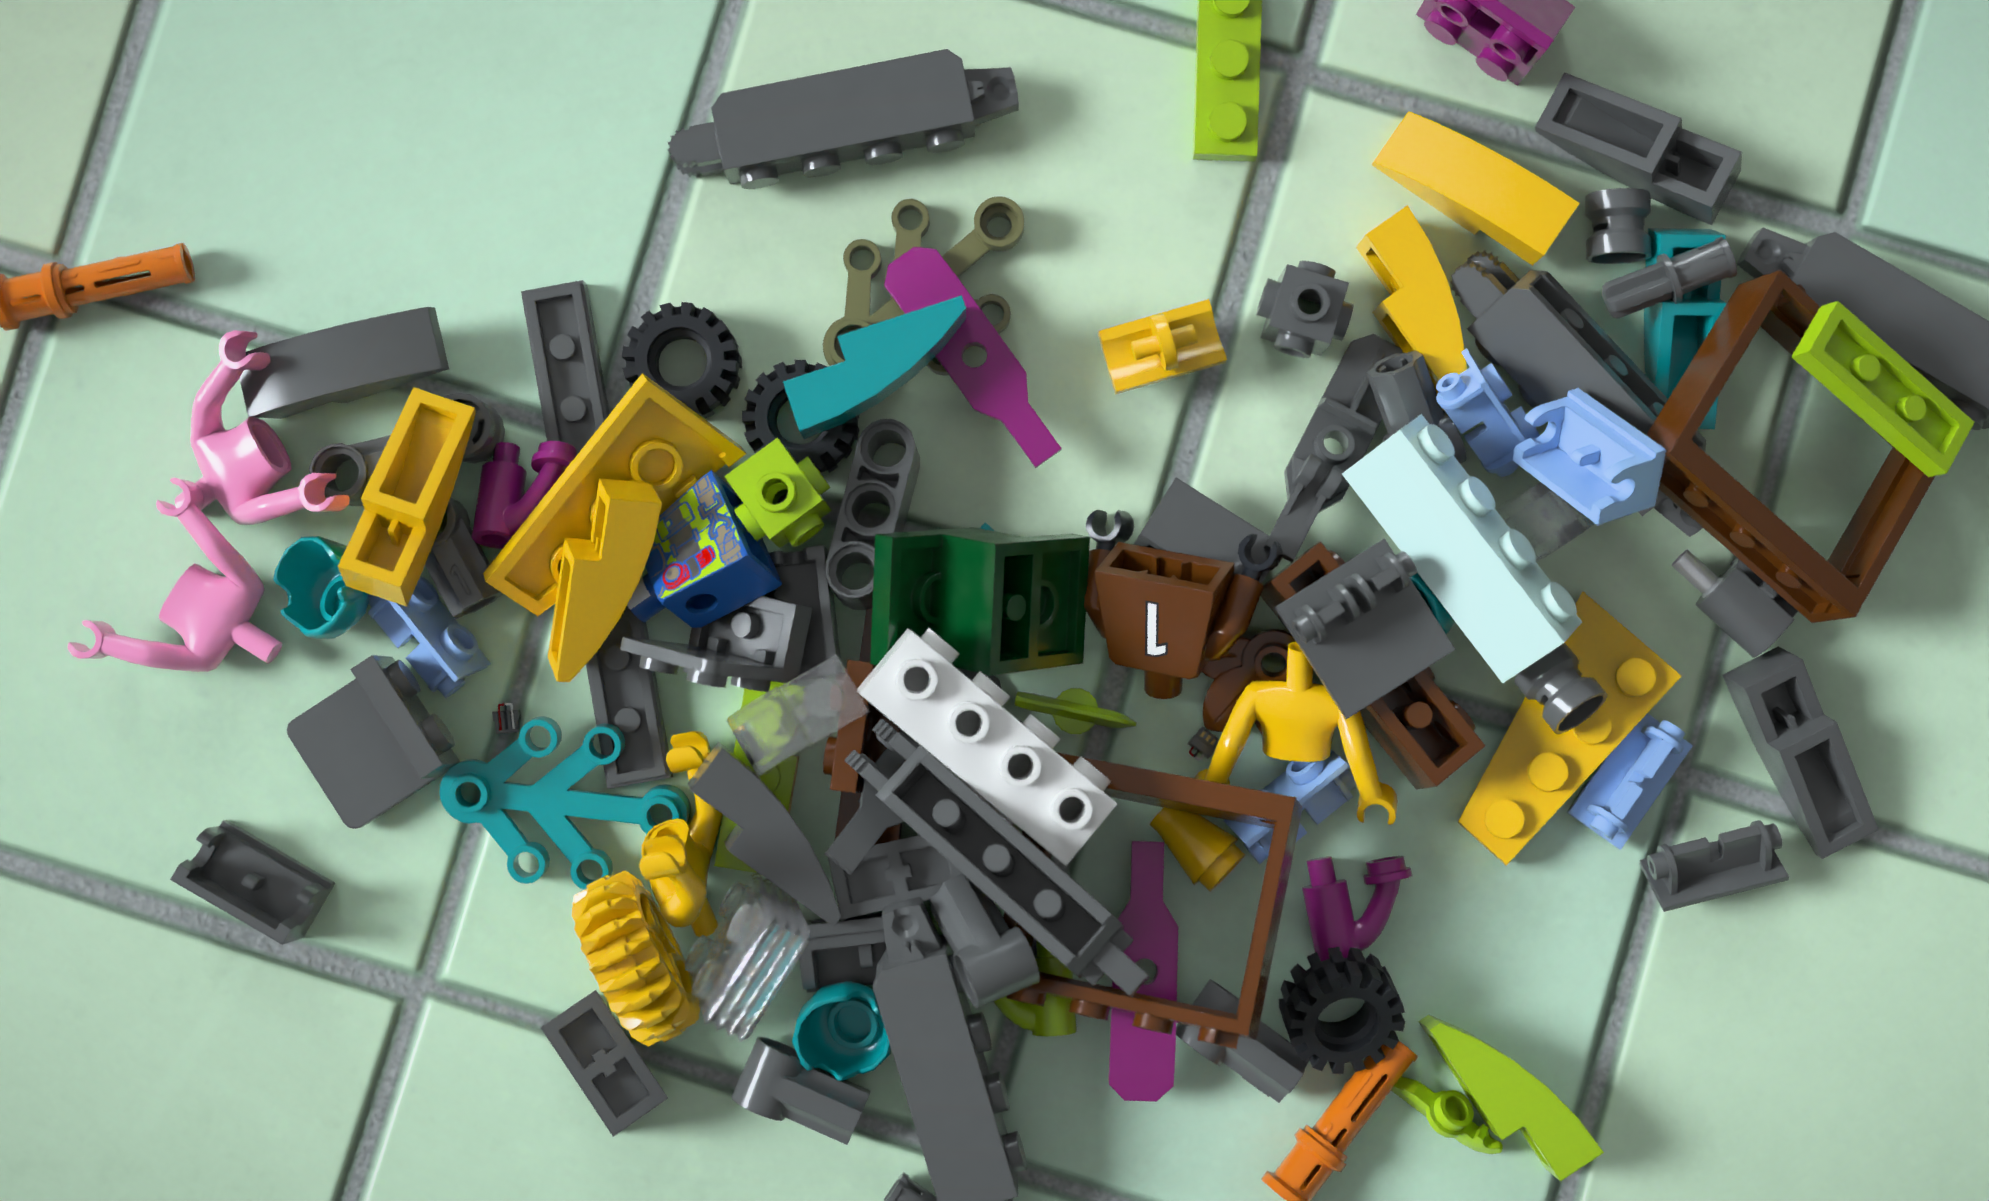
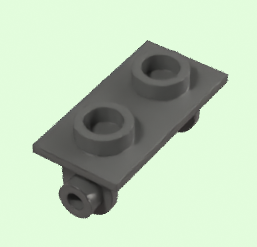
[1639,820,1789,912]

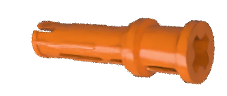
[0,243,195,331]
[1261,1041,1418,1201]

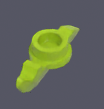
[1014,688,1137,734]
[1391,1076,1503,1154]

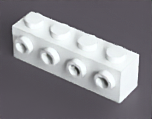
[857,628,1117,866]

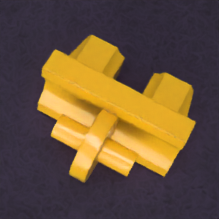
[1098,299,1227,395]

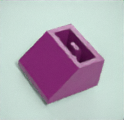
[1416,0,1575,86]

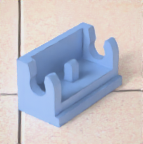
[1513,388,1666,525]

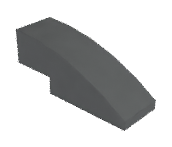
[1535,72,1742,225]
[239,307,449,419]
[1723,646,1879,859]
[688,742,841,927]

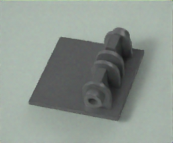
[1274,538,1456,719]

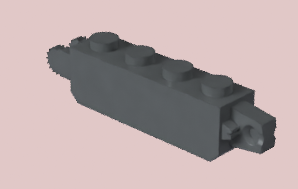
[668,49,1019,189]
[1737,227,1989,430]
[1450,250,1706,537]
[844,719,1149,997]
[872,897,1027,1201]

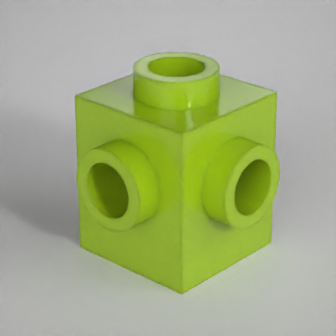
[724,438,832,548]

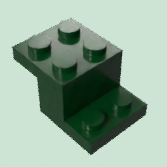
[870,527,1090,676]

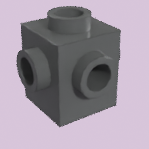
[1256,261,1354,358]

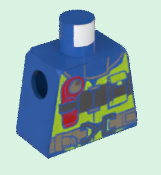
[627,470,782,628]

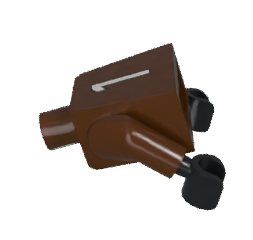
[1084,510,1283,699]

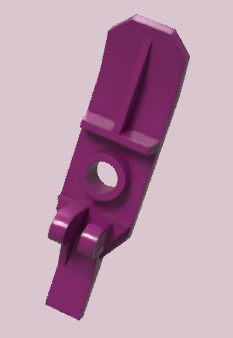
[884,247,1062,468]
[1108,841,1179,1102]

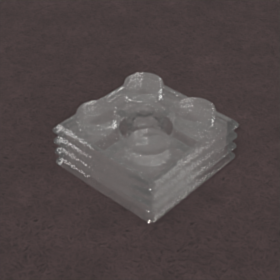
[685,872,812,1042]

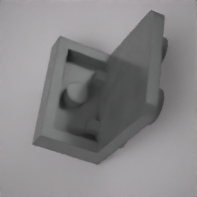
[620,595,813,692]
[287,655,460,829]

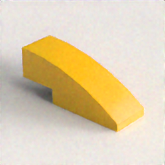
[1372,111,1580,265]
[1356,205,1467,410]
[338,387,476,607]
[548,478,662,682]

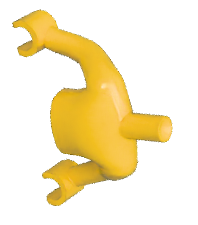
[1194,642,1398,825]
[639,731,723,937]

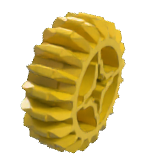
[572,870,700,1047]

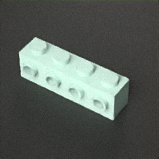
[1342,414,1582,683]

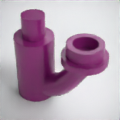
[472,441,577,549]
[1302,856,1412,961]

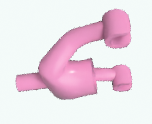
[175,330,350,525]
[68,478,282,672]

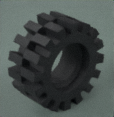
[622,302,742,419]
[742,360,860,473]
[1279,947,1405,1074]

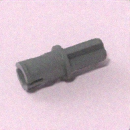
[1602,237,1737,318]

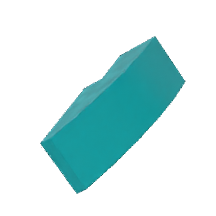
[1644,228,1727,429]
[783,295,966,439]

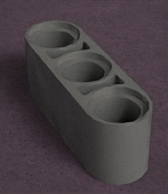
[825,419,920,610]

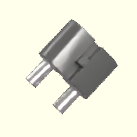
[1672,549,1798,658]

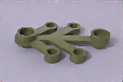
[823,196,1024,375]

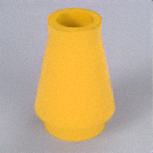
[1149,808,1245,892]

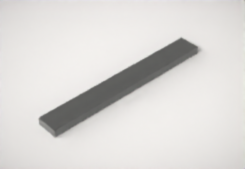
[521,280,673,789]

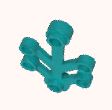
[440,716,691,890]

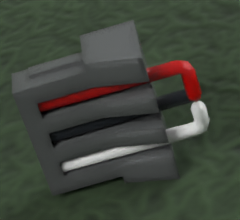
[492,703,521,734]
[1188,726,1219,761]

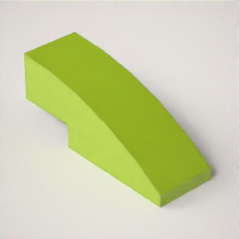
[1418,1015,1604,1181]

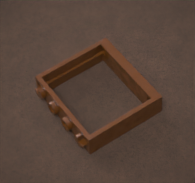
[1646,270,1935,623]
[1003,752,1302,1049]

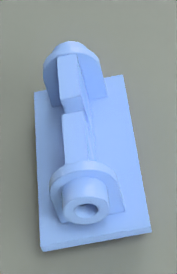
[1436,348,1540,477]
[368,576,491,698]
[1567,713,1693,850]
[1224,750,1356,864]

